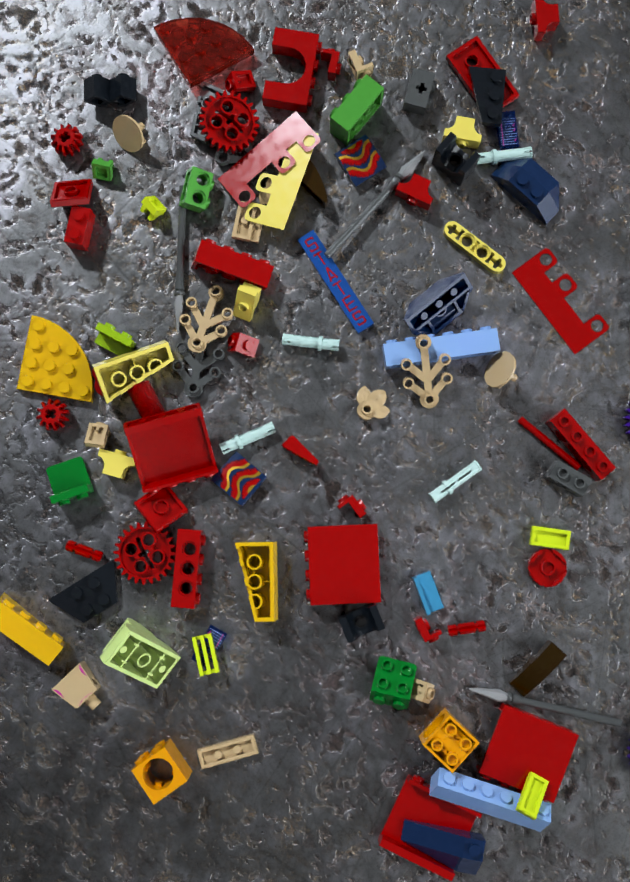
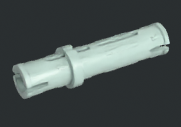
[477,146,533,165]
[282,333,340,352]
[219,421,276,455]
[428,460,482,503]

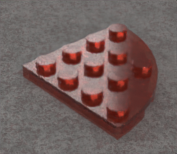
[153,18,255,88]

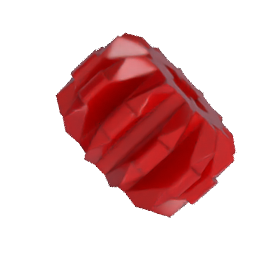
[51,123,83,157]
[36,399,70,431]

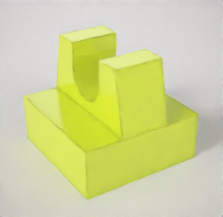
[140,196,167,221]

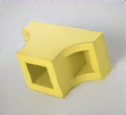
[441,116,482,149]
[233,281,262,322]
[97,448,136,479]

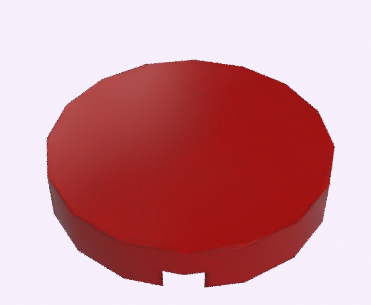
[527,548,567,587]

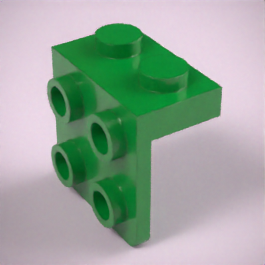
[46,457,94,507]
[369,656,417,710]

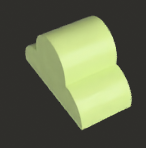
[100,618,181,689]

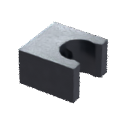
[431,132,481,186]
[338,603,385,643]

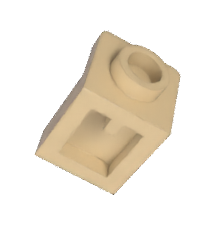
[347,50,374,80]
[84,422,111,449]
[411,679,435,704]

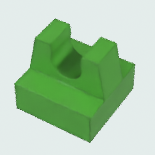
[91,158,114,182]

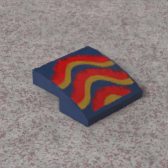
[334,134,387,187]
[212,451,267,507]

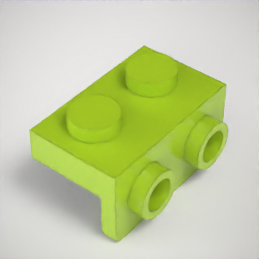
[94,322,137,356]

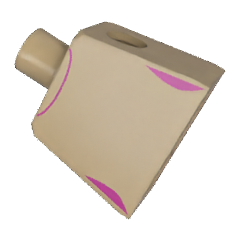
[52,661,101,711]

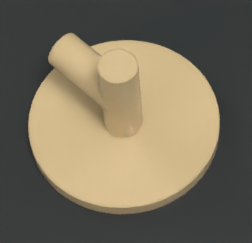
[112,115,146,152]
[484,351,518,389]

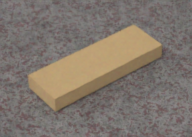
[197,733,259,769]

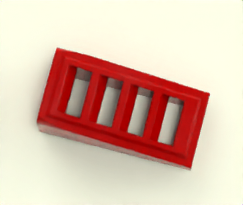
[281,435,319,466]

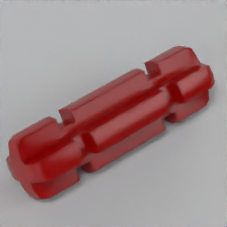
[65,540,103,562]
[447,620,486,636]

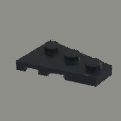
[468,66,506,127]

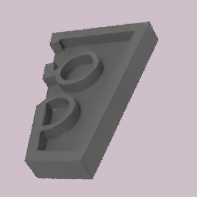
[190,81,230,145]

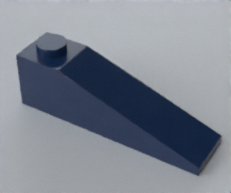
[401,819,486,875]

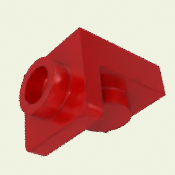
[225,70,256,96]
[413,616,442,643]

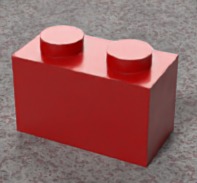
[64,205,96,251]

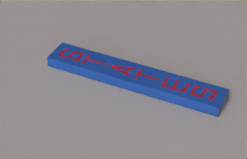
[297,230,374,334]

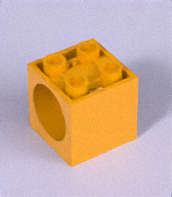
[418,707,479,773]
[131,738,192,805]

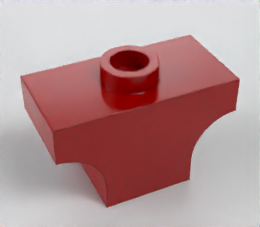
[529,0,560,41]
[395,173,433,211]

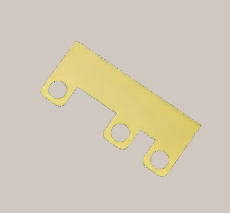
[245,133,319,230]

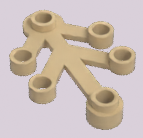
[179,285,233,353]
[400,334,453,408]

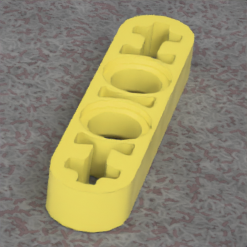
[443,221,506,274]

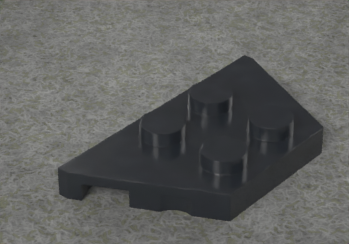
[49,560,119,623]

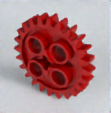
[198,90,260,154]
[113,522,176,585]

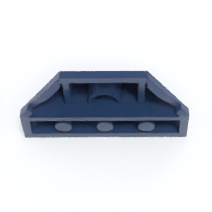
[491,158,559,225]
[403,272,473,335]

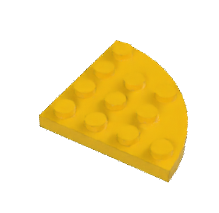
[17,315,94,403]

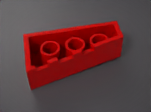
[191,239,274,291]

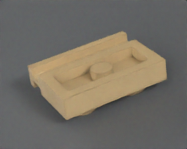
[231,201,263,244]

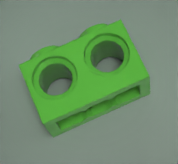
[179,166,214,213]

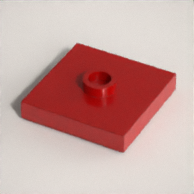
[50,179,93,207]
[133,487,188,534]

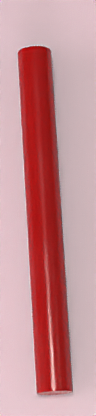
[517,416,581,470]

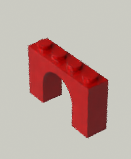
[262,27,322,113]

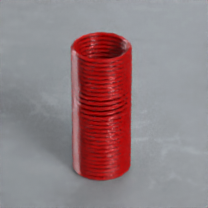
[127,380,165,418]

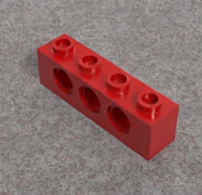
[545,408,616,481]
[171,528,206,609]

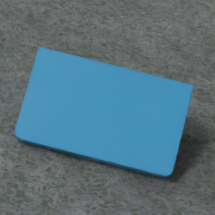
[411,571,444,616]

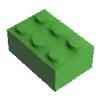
[329,74,384,146]

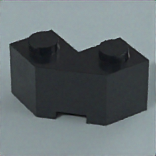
[84,73,137,107]

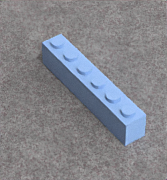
[382,326,500,370]
[429,767,551,832]

